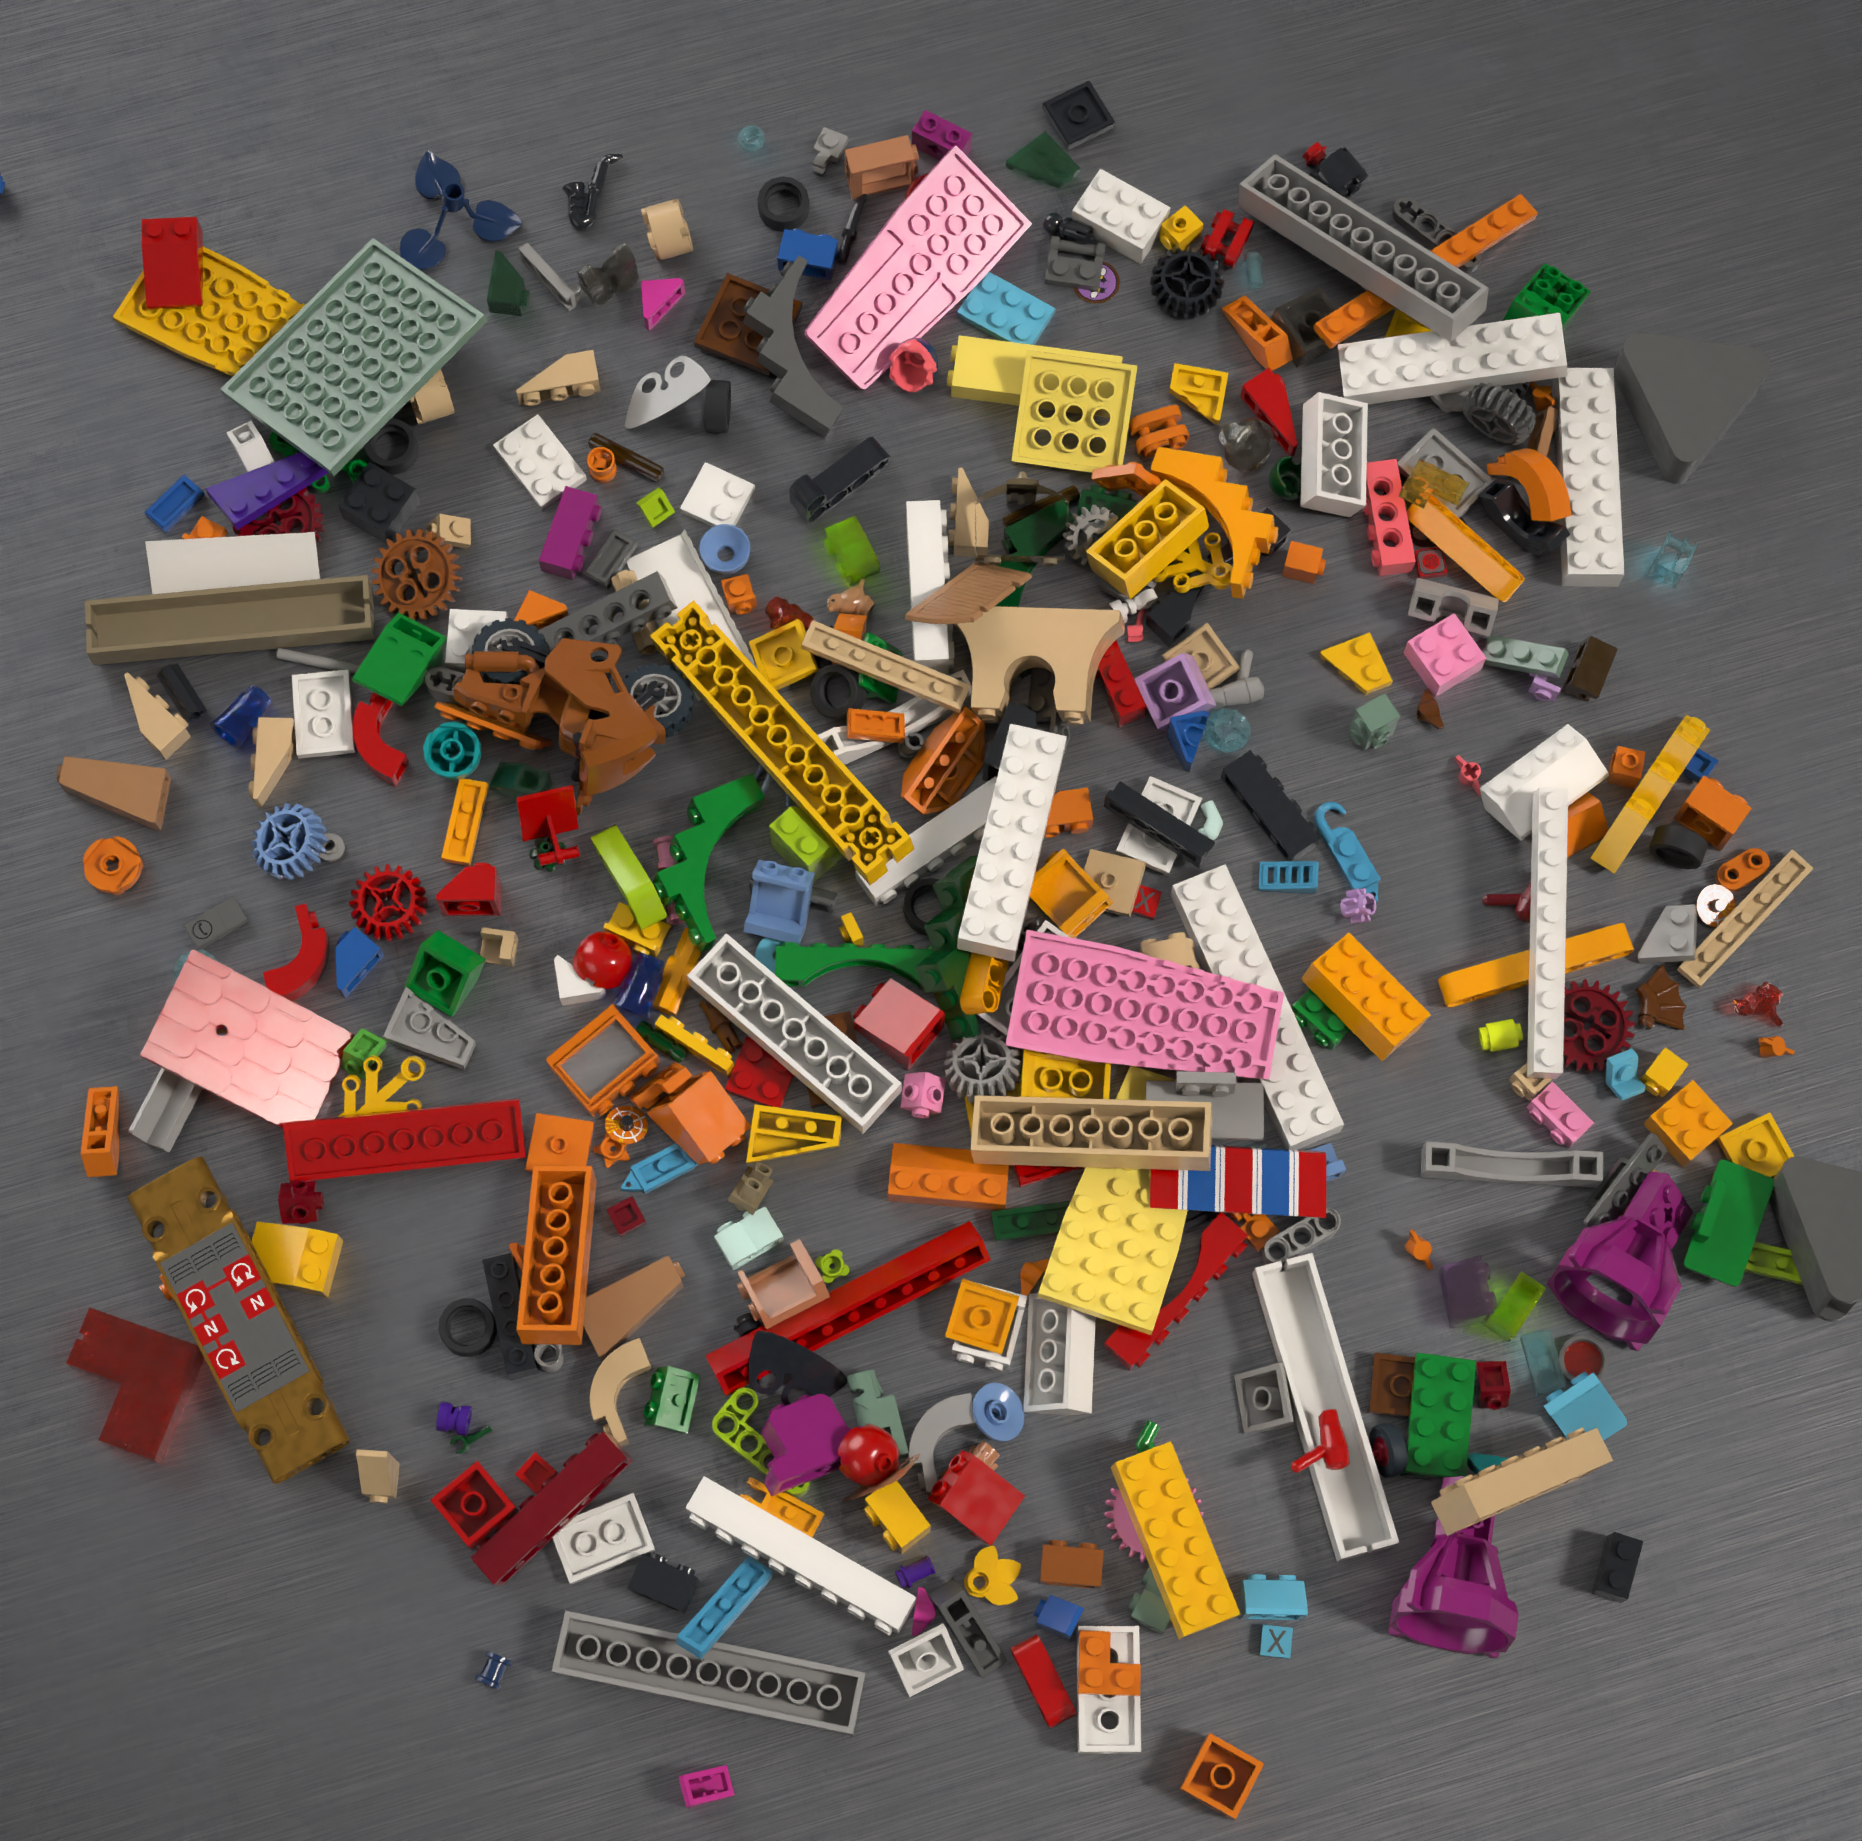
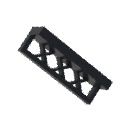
[1104,781,1215,868]

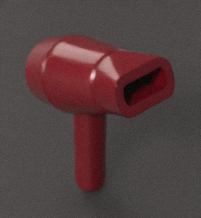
[1482,882,1531,923]

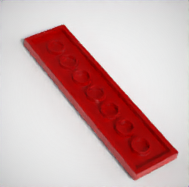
[283,1098,526,1183]

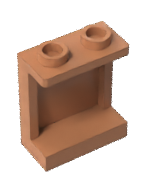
[736,1239,830,1329]

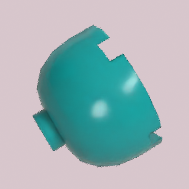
[423,722,482,781]

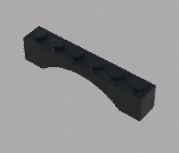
[1145,507,1291,647]

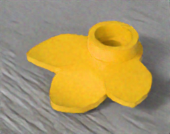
[964,1546,1021,1606]

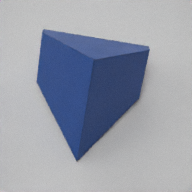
[1166,711,1209,772]

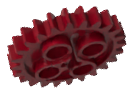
[232,487,325,542]
[1563,979,1635,1074]

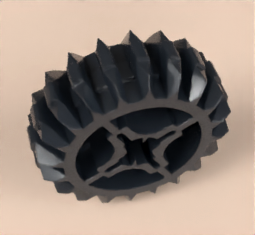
[1150,246,1224,319]

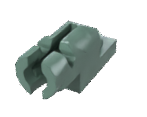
[847,1370,909,1459]

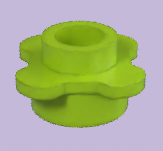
[815,1249,849,1284]

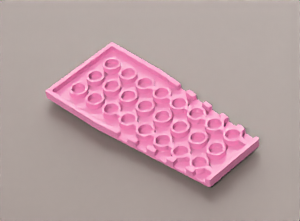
[1005,930,1284,1079]

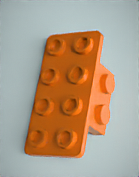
[434,702,552,750]

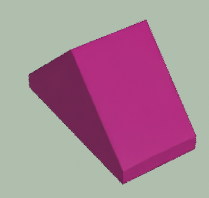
[641,278,685,331]
[679,1765,735,1809]

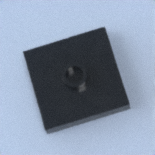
[1042,80,1116,150]

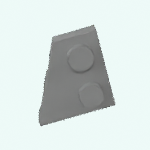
[1638,904,1697,963]

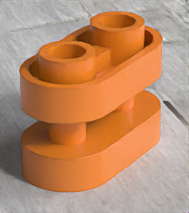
[1128,405,1190,458]

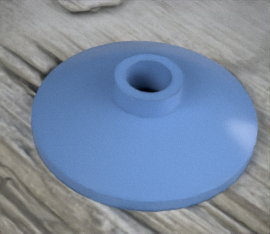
[972,1383,1024,1442]

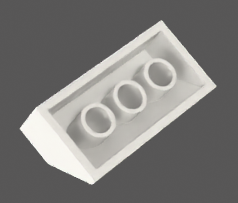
[1480,724,1609,841]
[1023,1293,1096,1415]

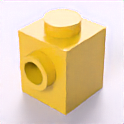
[1159,205,1203,253]

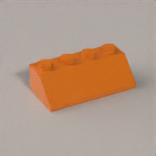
[888,1143,1009,1211]

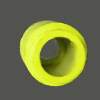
[1478,1019,1523,1052]

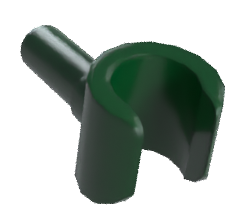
[450,1425,492,1454]

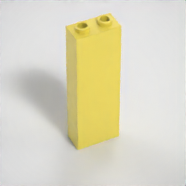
[947,335,1123,418]

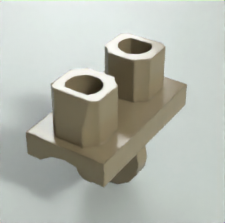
[727,1162,773,1215]

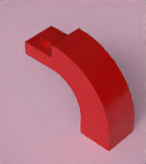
[353,692,409,787]
[263,903,330,1001]

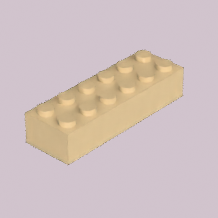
[1431,1427,1613,1536]

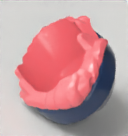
[889,338,938,393]

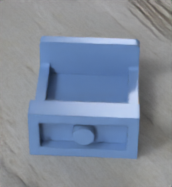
[743,860,815,945]

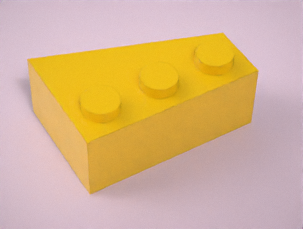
[746,1104,843,1164]

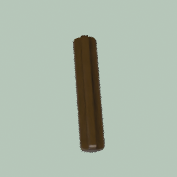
[588,433,664,482]
[1002,485,1080,528]

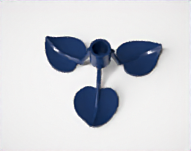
[399,151,522,270]

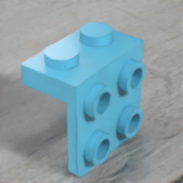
[1544,1371,1627,1441]

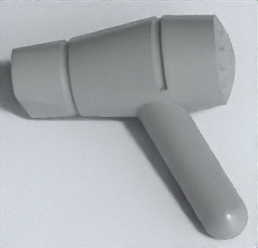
[1209,649,1264,709]

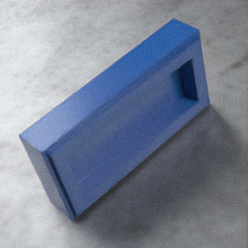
[144,475,205,533]

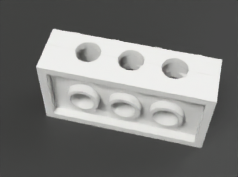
[1076,1626,1141,1754]

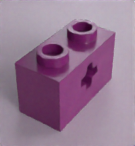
[912,110,972,161]

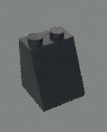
[982,701,1037,782]

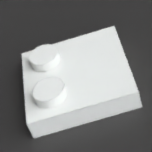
[680,462,755,527]

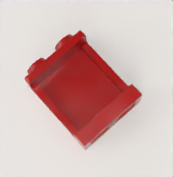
[928,1450,1025,1546]

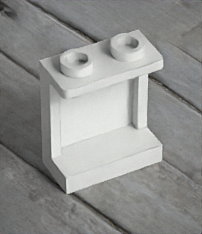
[952,1282,1027,1372]

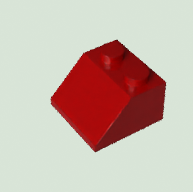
[436,862,501,916]

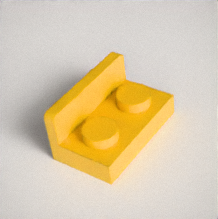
[603,902,672,958]

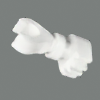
[1108,588,1158,623]

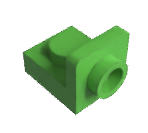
[341,1028,387,1080]

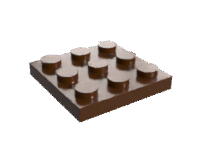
[694,273,803,376]

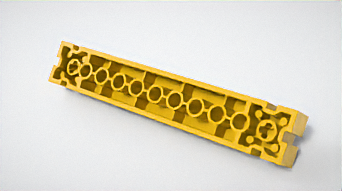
[650,600,915,886]

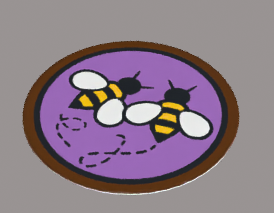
[1074,260,1120,303]

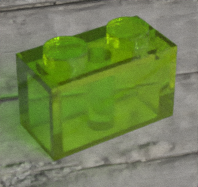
[823,515,880,586]
[1484,1271,1546,1342]

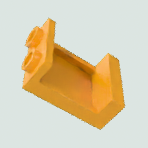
[1030,848,1114,939]

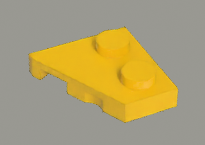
[1169,363,1228,425]
[1319,632,1393,695]

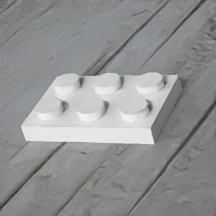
[493,414,587,510]
[292,670,355,759]
[1116,776,1202,876]
[553,1493,656,1585]

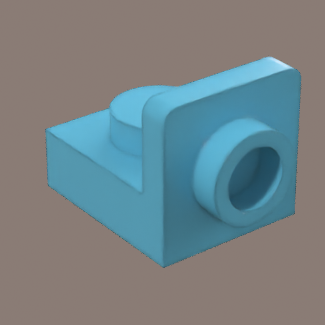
[1605,1049,1645,1100]

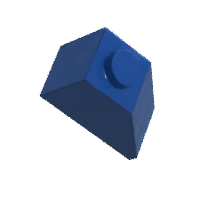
[335,927,384,998]
[1033,1595,1084,1641]

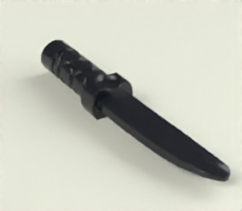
[836,194,867,263]

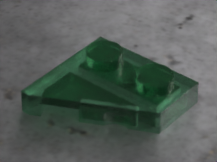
[1006,131,1081,189]

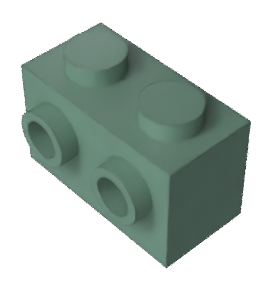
[1349,693,1400,751]

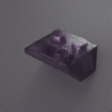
[1438,1255,1497,1329]

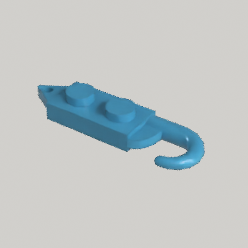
[1314,802,1381,903]
[620,1143,698,1195]

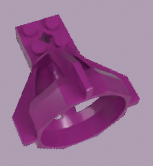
[1547,1171,1693,1351]
[1388,1476,1519,1658]

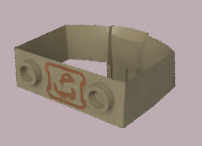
[975,472,1069,566]

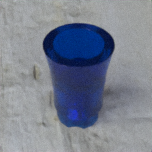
[210,684,272,749]
[612,952,664,1019]

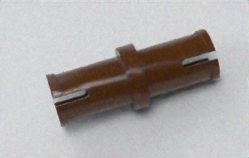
[699,1000,743,1054]

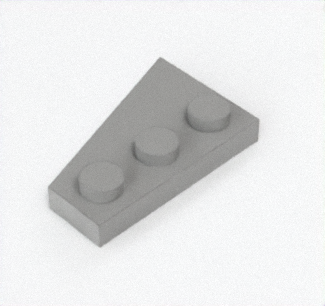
[383,987,476,1070]

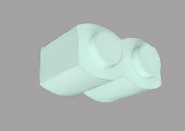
[714,1207,784,1270]

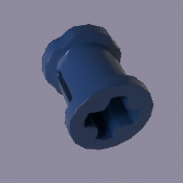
[475,1651,512,1690]

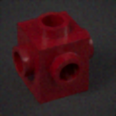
[278,1180,324,1224]

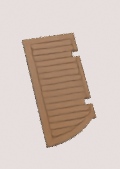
[905,561,1032,624]

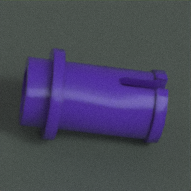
[895,1555,936,1588]

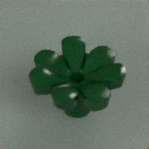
[529,837,566,872]

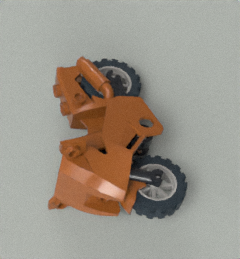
[454,618,694,815]

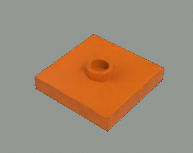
[525,1113,595,1172]

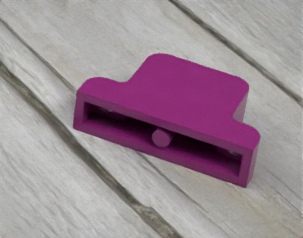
[762,1394,863,1496]

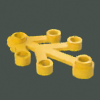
[1153,532,1233,593]
[338,1055,426,1117]

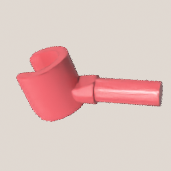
[1127,609,1146,642]

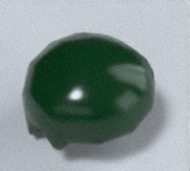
[1269,456,1301,501]

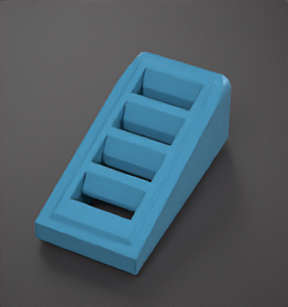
[1258,861,1319,894]

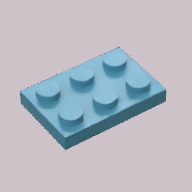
[957,272,1055,345]

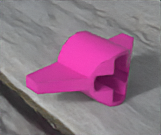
[911,1586,936,1636]

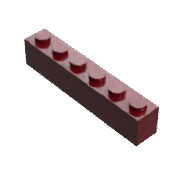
[471,1431,634,1586]

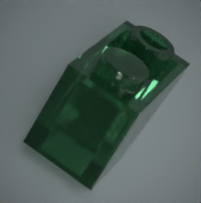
[489,762,553,799]

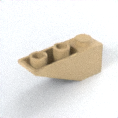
[516,350,601,406]
[949,468,989,557]
[124,672,191,760]
[249,717,296,807]

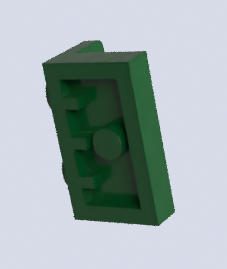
[1077,484,1138,522]

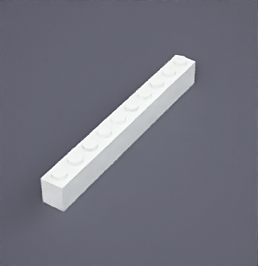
[1527,787,1568,1079]

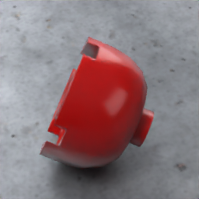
[572,931,632,989]
[838,1423,899,1486]

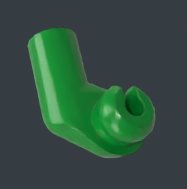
[1135,1420,1161,1454]

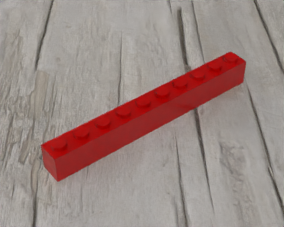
[705,1221,991,1396]

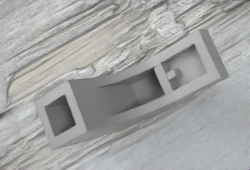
[909,1393,976,1496]

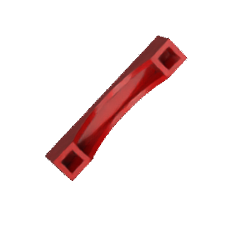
[1103,1212,1248,1371]

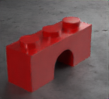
[1095,640,1147,728]

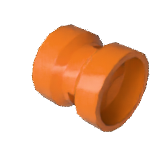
[587,447,617,483]

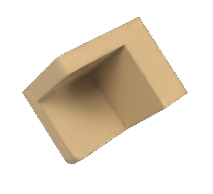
[480,927,518,967]

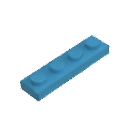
[676,1556,773,1659]

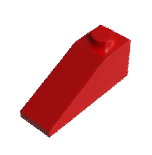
[1240,368,1298,457]

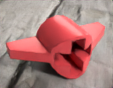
[1455,755,1481,796]

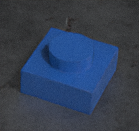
[1682,748,1719,783]

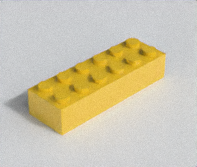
[1111,1441,1240,1639]

